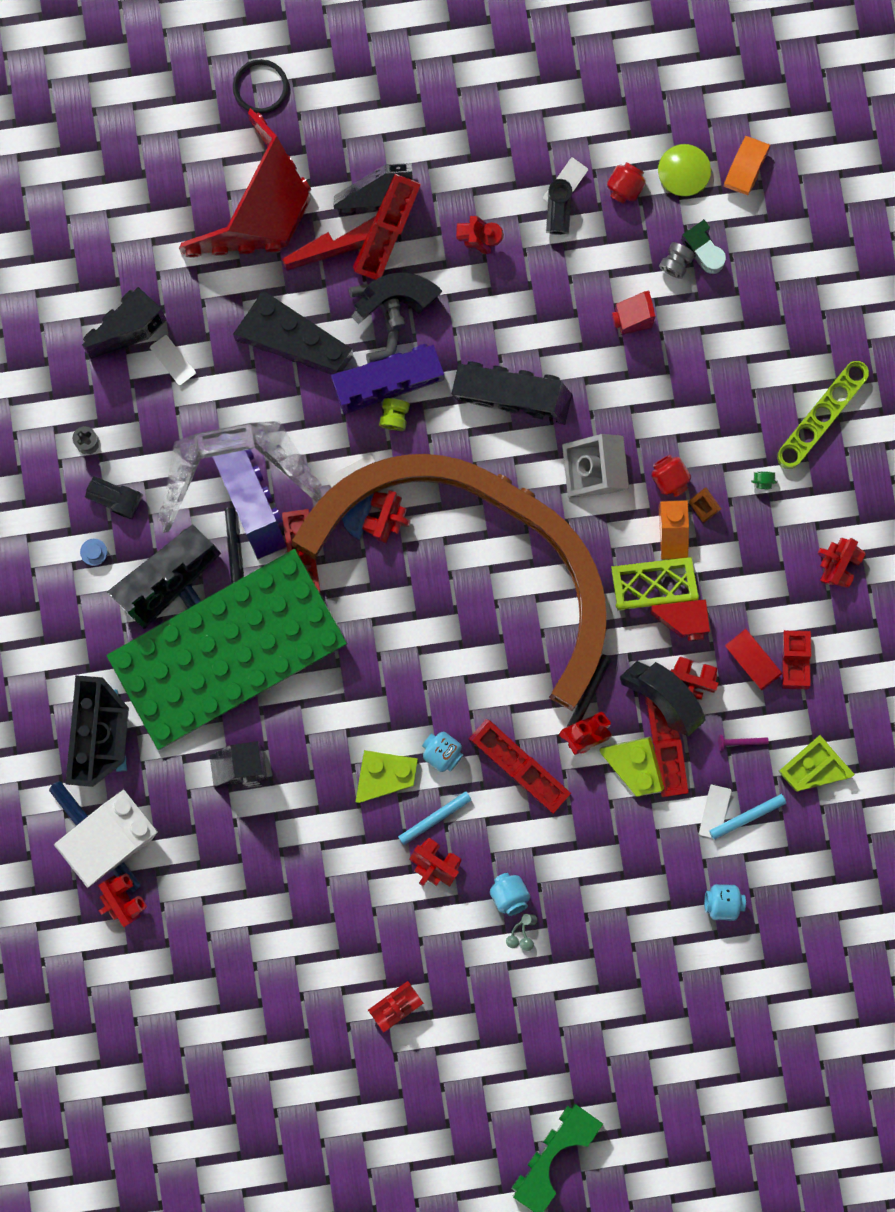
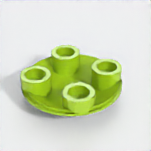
[658,144,711,196]

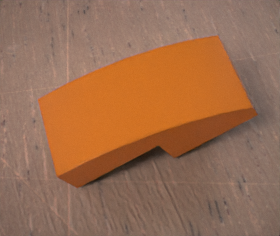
[724,136,770,195]

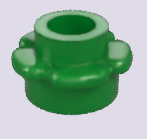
[751,471,778,489]

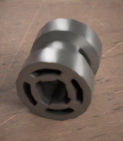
[659,242,695,279]

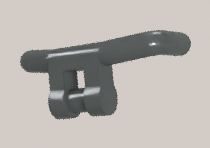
[349,284,405,363]

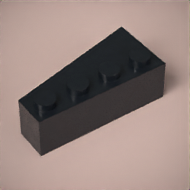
[233,290,353,375]
[451,361,572,425]
[107,524,221,629]

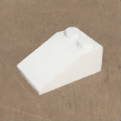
[54,789,157,888]

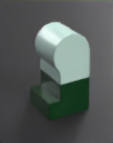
[681,219,726,274]

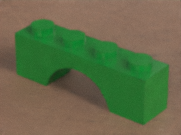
[511,1104,603,1212]

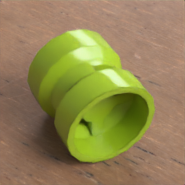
[379,398,410,431]

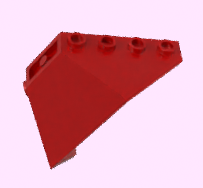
[179,108,312,258]

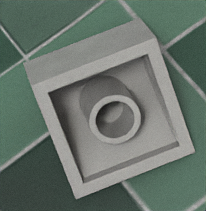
[562,434,629,497]

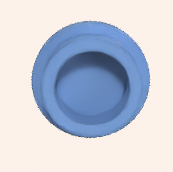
[80,539,108,566]

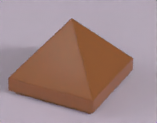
[688,487,721,523]

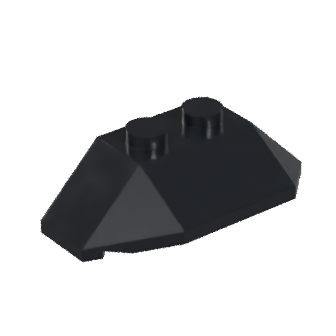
[65,675,129,787]

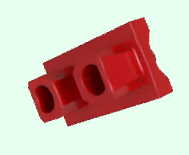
[456,216,504,254]
[362,490,411,544]
[818,538,866,588]
[670,657,718,700]
[559,712,612,755]
[409,838,461,887]
[98,874,147,927]
[368,981,424,1033]

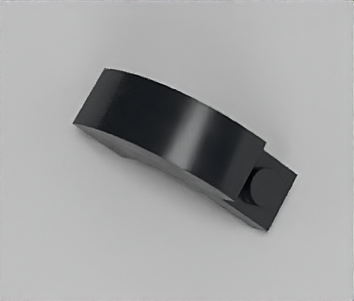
[351,273,442,325]
[620,661,706,737]

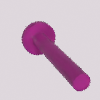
[718,734,769,751]

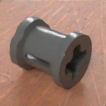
[72,426,99,454]

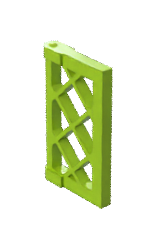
[611,557,699,611]

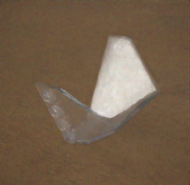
[159,421,322,533]

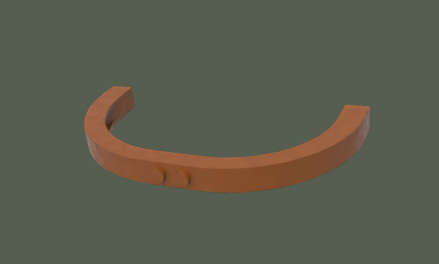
[292,454,606,711]

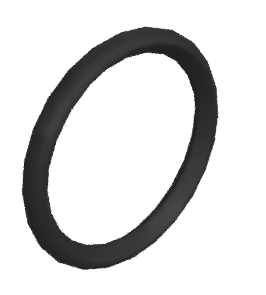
[233,59,289,114]

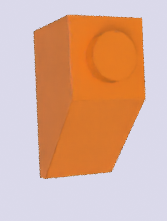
[658,500,689,560]

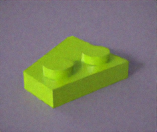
[778,735,855,792]
[599,737,664,796]
[356,750,418,803]

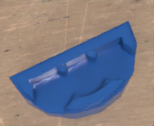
[342,494,374,540]

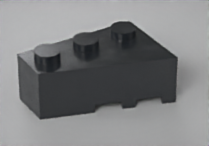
[209,741,267,788]

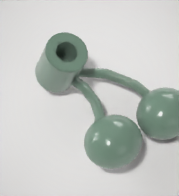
[506,914,537,951]

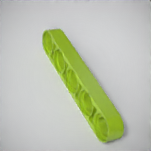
[777,361,869,469]

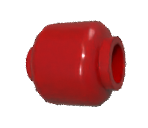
[607,162,646,204]
[651,455,691,497]

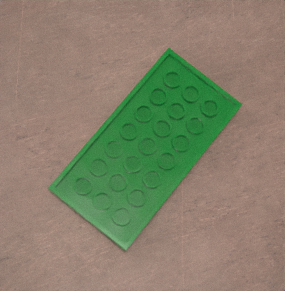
[106,549,348,750]

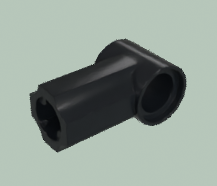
[546,179,572,235]
[85,476,143,520]

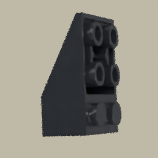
[333,163,414,213]
[82,287,167,359]

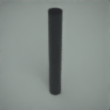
[225,507,242,584]
[567,654,612,727]

